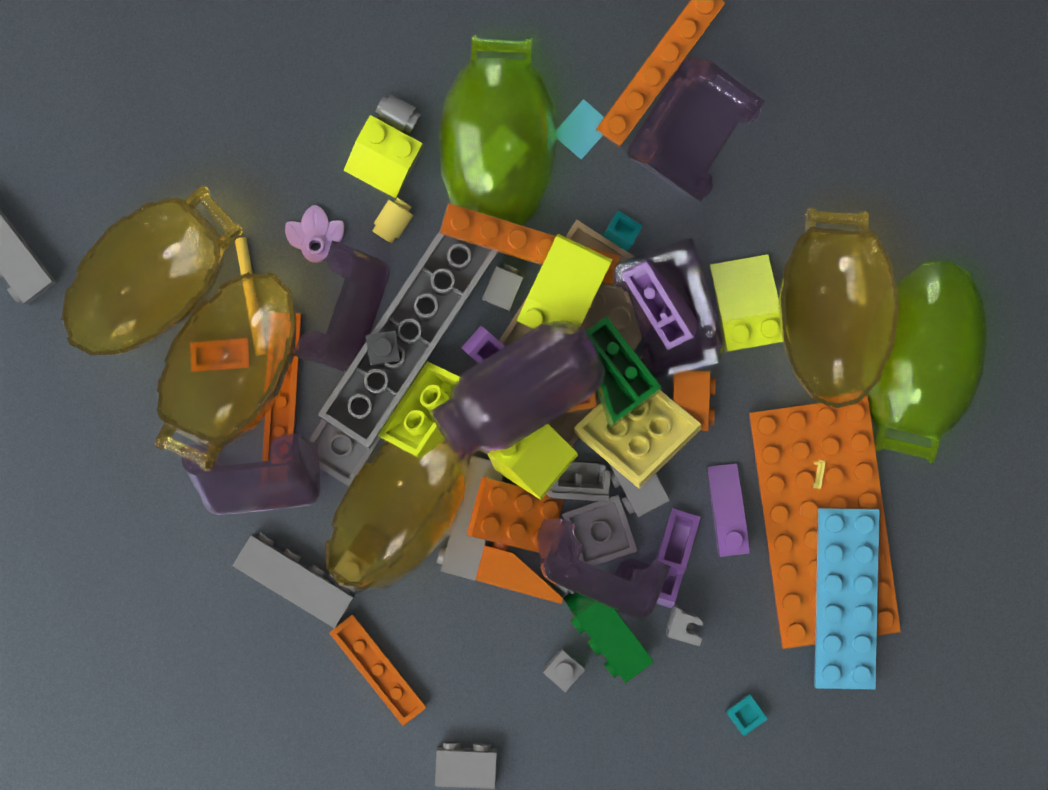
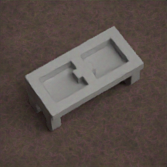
[547,461,611,502]
[665,604,703,647]

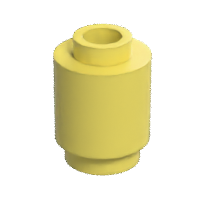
[372,197,414,243]

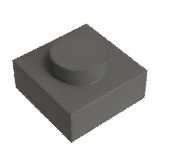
[365,331,400,366]

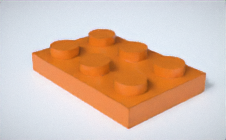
[466,477,564,555]

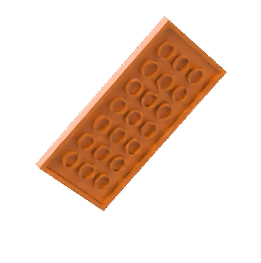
[749,396,901,649]

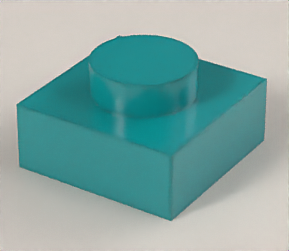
[602,211,643,252]
[726,694,768,736]

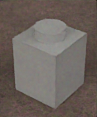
[482,264,524,312]
[543,647,585,693]

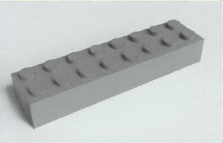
[318,231,499,450]

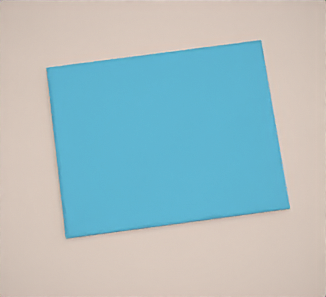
[552,99,604,160]

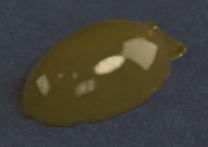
[61,185,243,356]
[778,207,899,409]
[155,272,296,471]
[325,428,480,592]

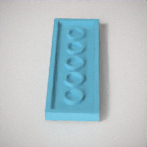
[814,508,879,690]

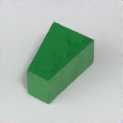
[580,316,662,429]
[563,577,654,684]

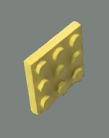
[574,390,701,489]

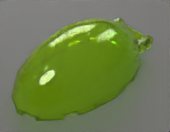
[438,35,557,226]
[864,260,988,464]

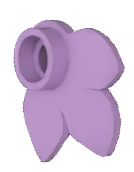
[285,205,344,263]

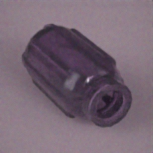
[429,320,605,461]

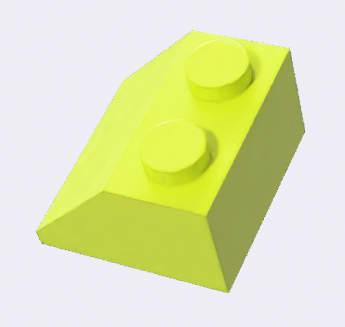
[344,115,424,199]
[488,409,578,500]

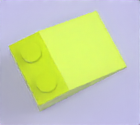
[516,234,613,347]
[709,254,787,352]
[378,361,485,458]

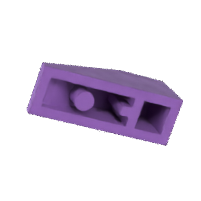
[621,260,699,350]
[707,463,750,557]

